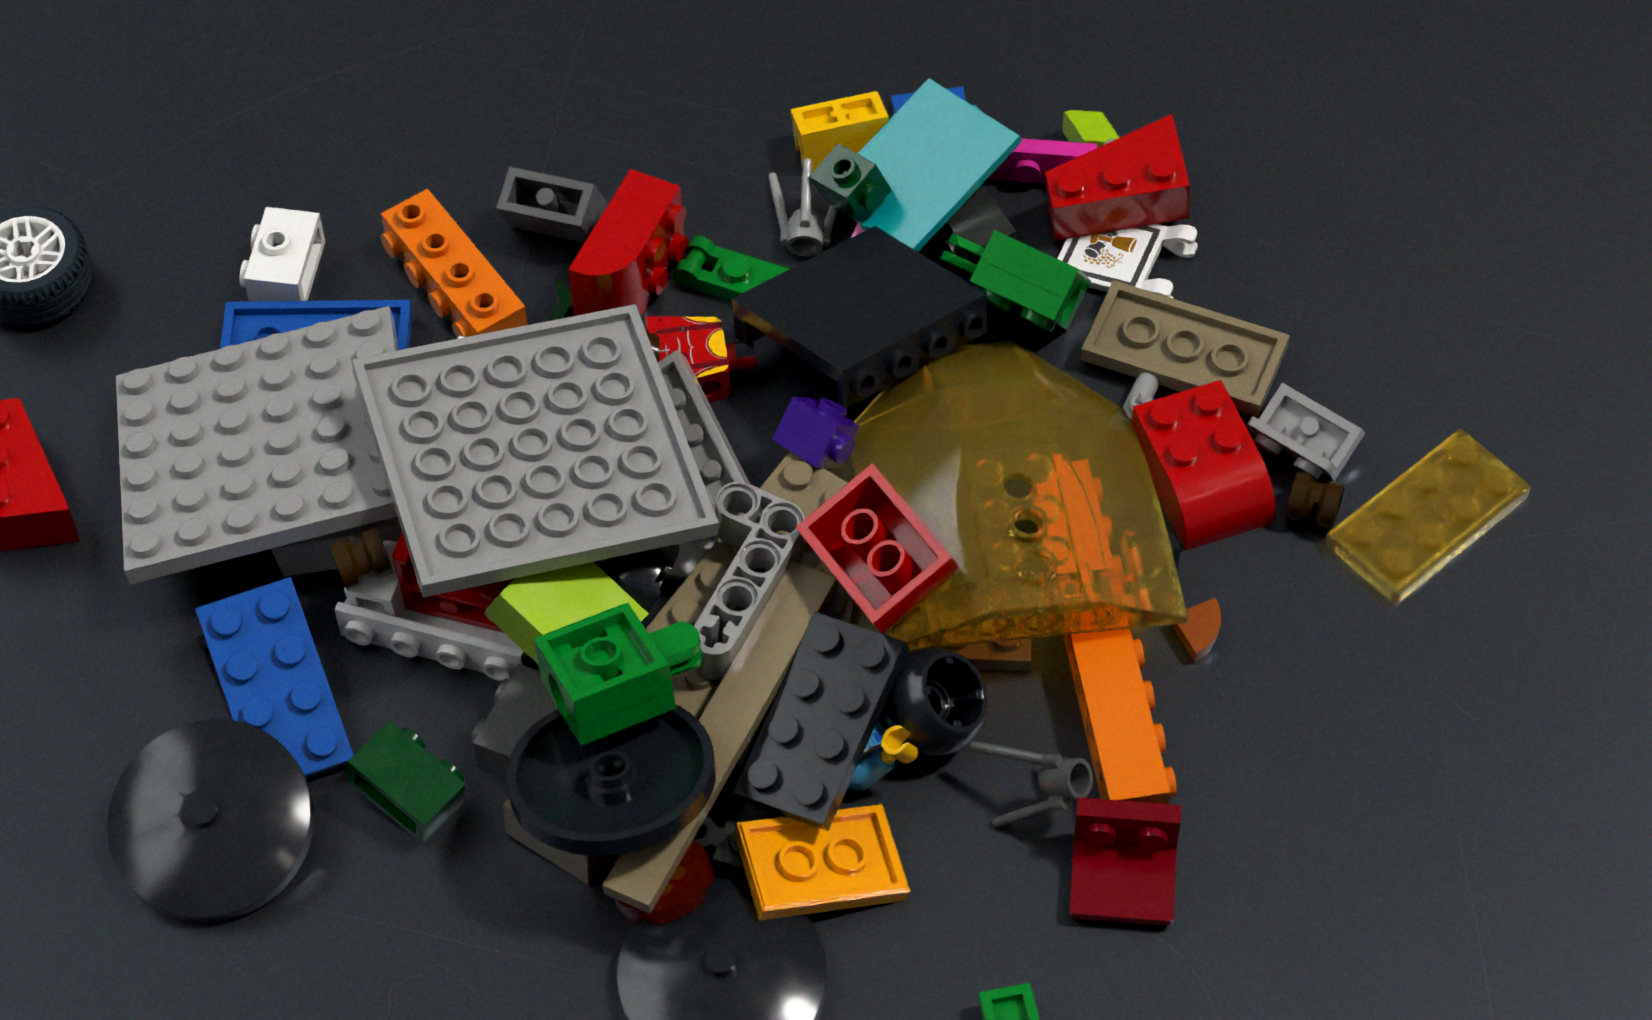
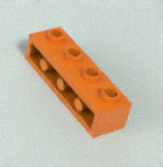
[380,188,528,339]

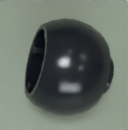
[880,646,988,757]

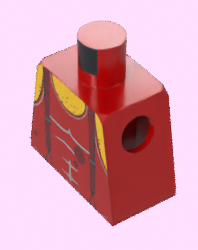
[645,316,756,403]

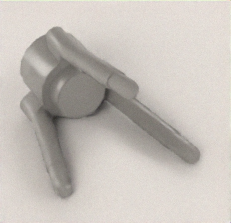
[768,158,839,257]

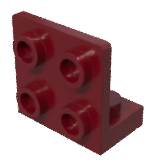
[1069,797,1181,926]

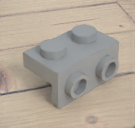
[1247,383,1365,481]

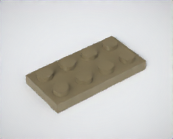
[1080,280,1290,416]

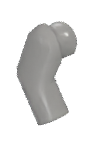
[1122,372,1160,421]

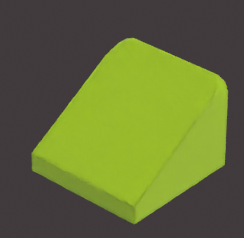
[1062,110,1120,148]

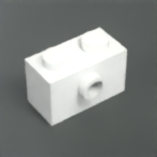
[240,207,325,301]

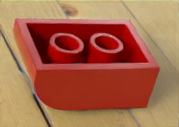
[568,169,688,316]
[1129,380,1276,551]
[795,463,961,634]

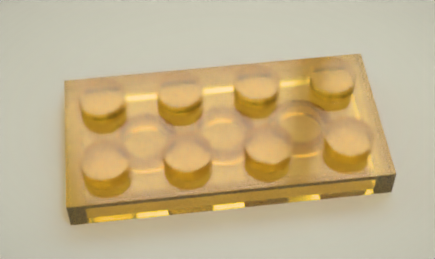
[1325,428,1532,605]

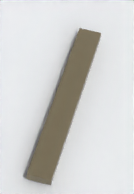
[602,560,837,914]

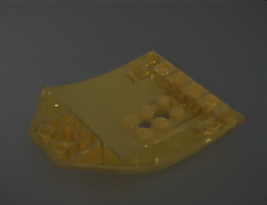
[849,341,1188,650]

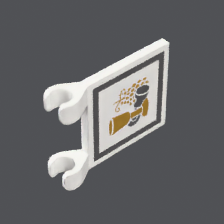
[1057,224,1198,298]

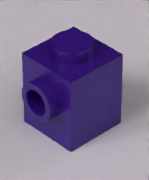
[772,397,860,468]

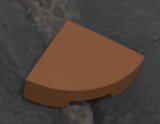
[1171,598,1221,662]

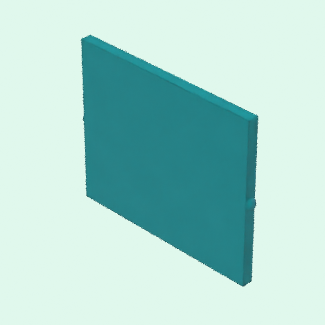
[821,78,1022,252]

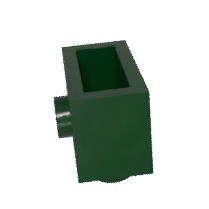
[347,720,466,845]

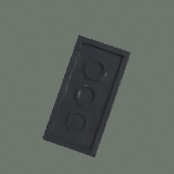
[733,612,909,831]

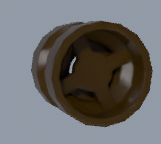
[1285,472,1345,531]
[330,526,394,590]

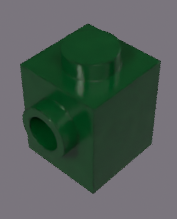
[809,143,892,223]

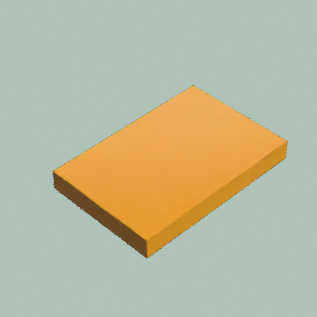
[734,804,910,921]

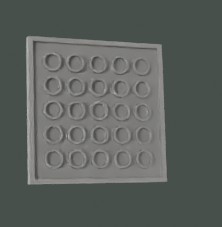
[352,304,719,598]
[116,306,398,585]

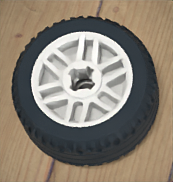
[0,206,92,328]

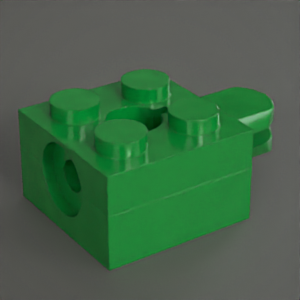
[940,230,1091,333]
[533,602,703,746]

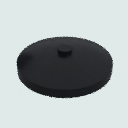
[506,704,716,856]
[107,719,314,922]
[617,879,827,1020]

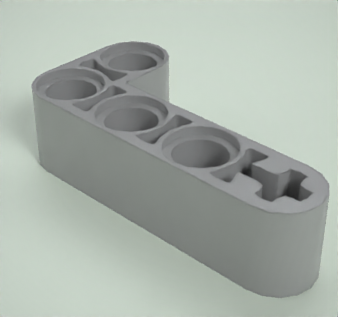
[694,482,805,680]

